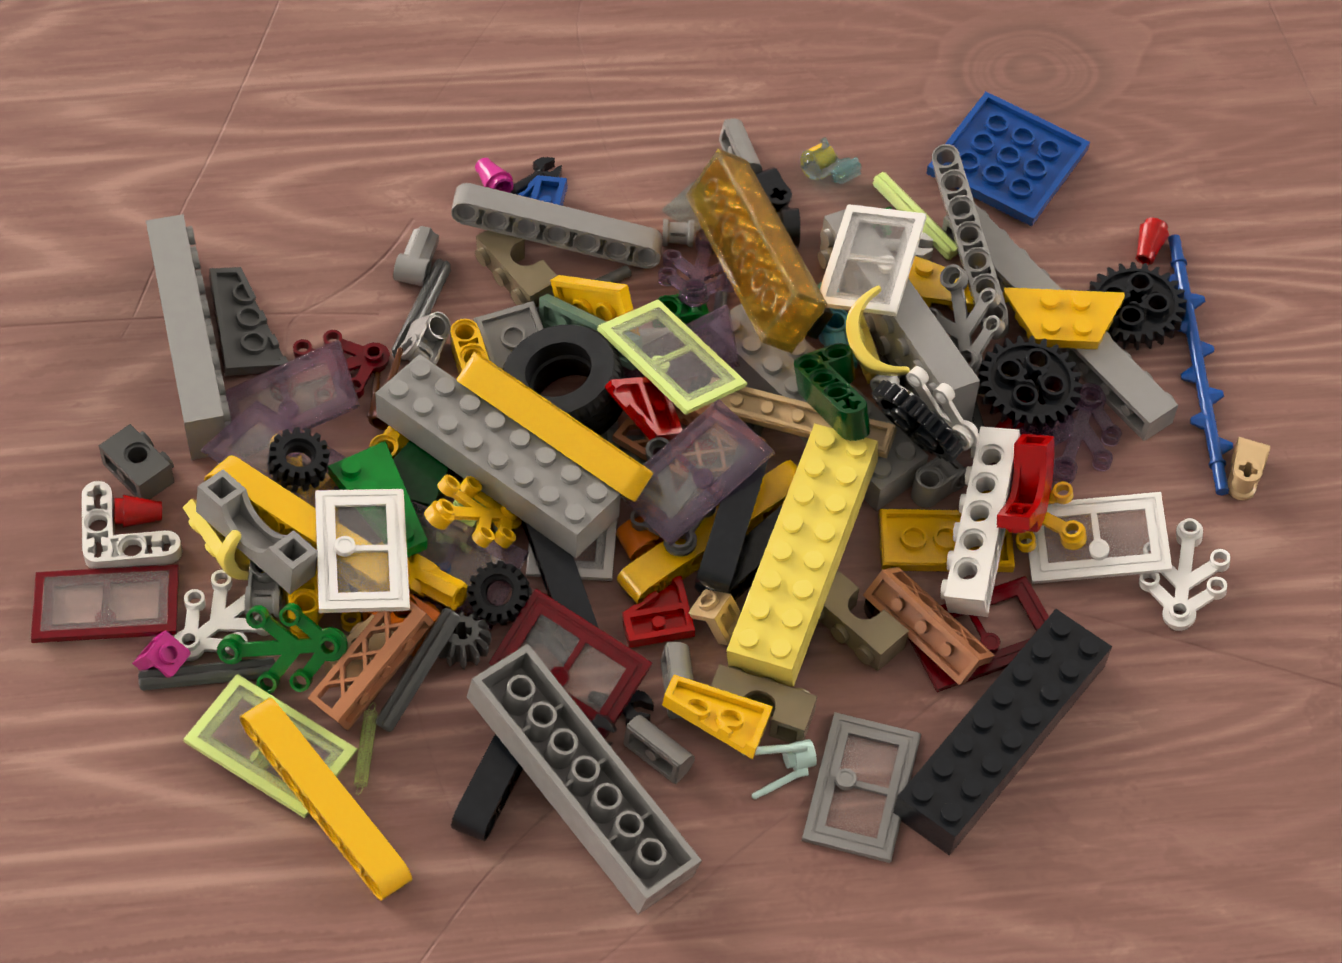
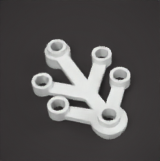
[870,366,980,451]
[1139,518,1230,631]
[174,570,283,661]

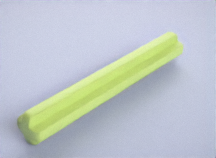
[873,172,958,260]

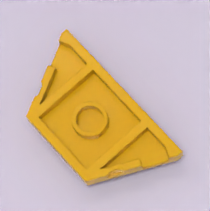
[1002,287,1125,349]

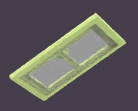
[597,300,748,415]
[183,674,357,818]

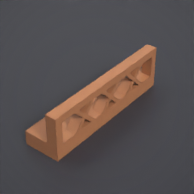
[863,567,995,685]
[308,601,435,731]

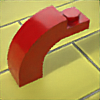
[997,434,1054,533]

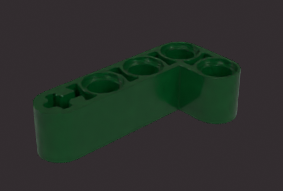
[794,343,870,441]

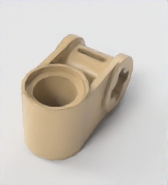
[1228,437,1270,501]

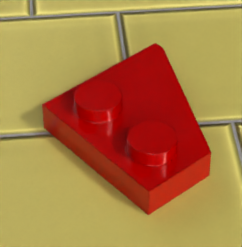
[605,377,684,440]
[622,576,695,648]

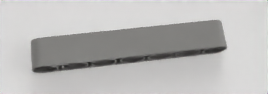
[932,144,1010,340]
[451,183,662,269]

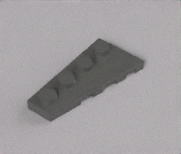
[209,267,290,376]

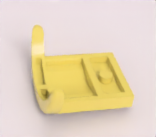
[846,286,910,384]
[183,498,264,580]

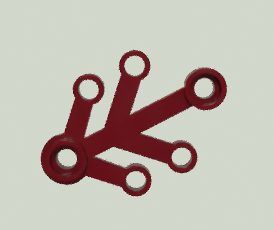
[270,330,390,410]

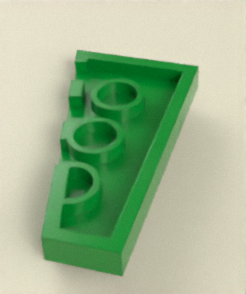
[328,441,428,558]

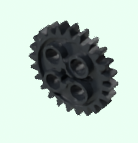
[1088,262,1187,350]
[978,336,1083,431]
[871,380,964,463]

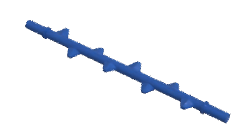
[1168,234,1233,496]

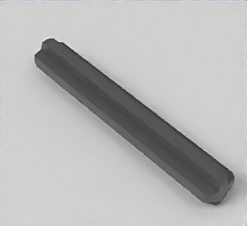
[391,259,451,361]
[375,608,461,732]
[138,657,275,691]

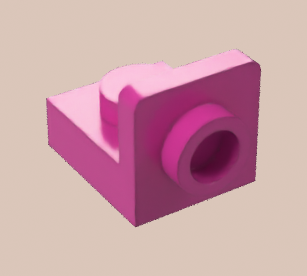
[132,631,191,678]

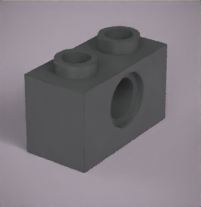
[98,424,174,499]

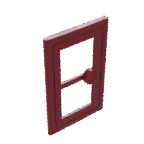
[908,576,1049,692]

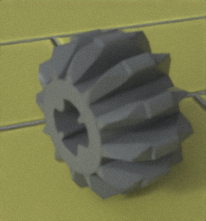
[439,609,492,669]

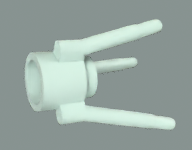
[742,739,817,799]

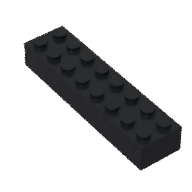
[893,609,1112,856]

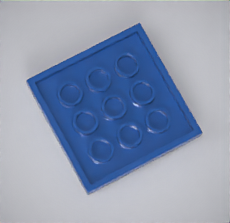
[926,91,1090,226]

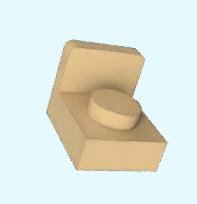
[689,589,741,646]

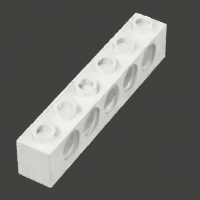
[940,426,1020,617]

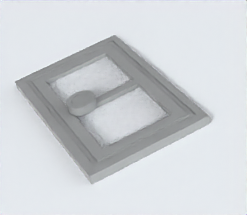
[802,712,921,863]

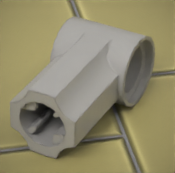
[393,226,439,287]

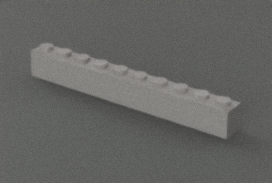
[942,204,1178,441]

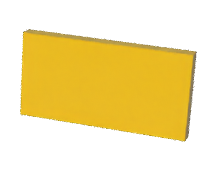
[878,509,1015,572]

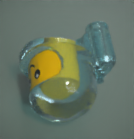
[800,137,861,184]

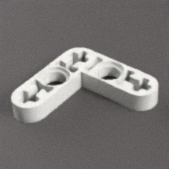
[82,481,182,569]

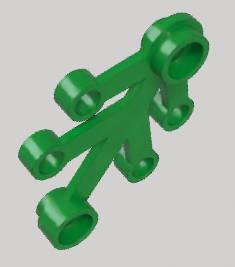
[217,603,348,694]

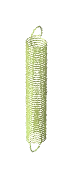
[354,703,378,795]

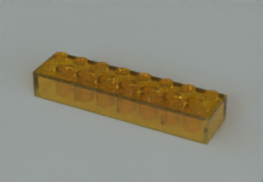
[686,148,828,353]

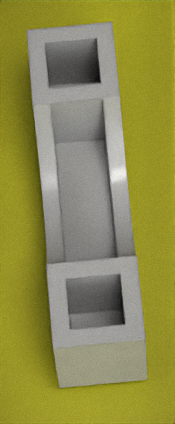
[196,469,318,594]

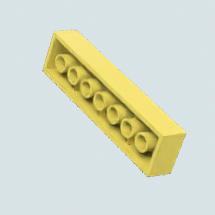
[726,423,878,687]

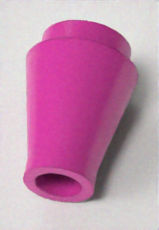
[475,158,514,193]

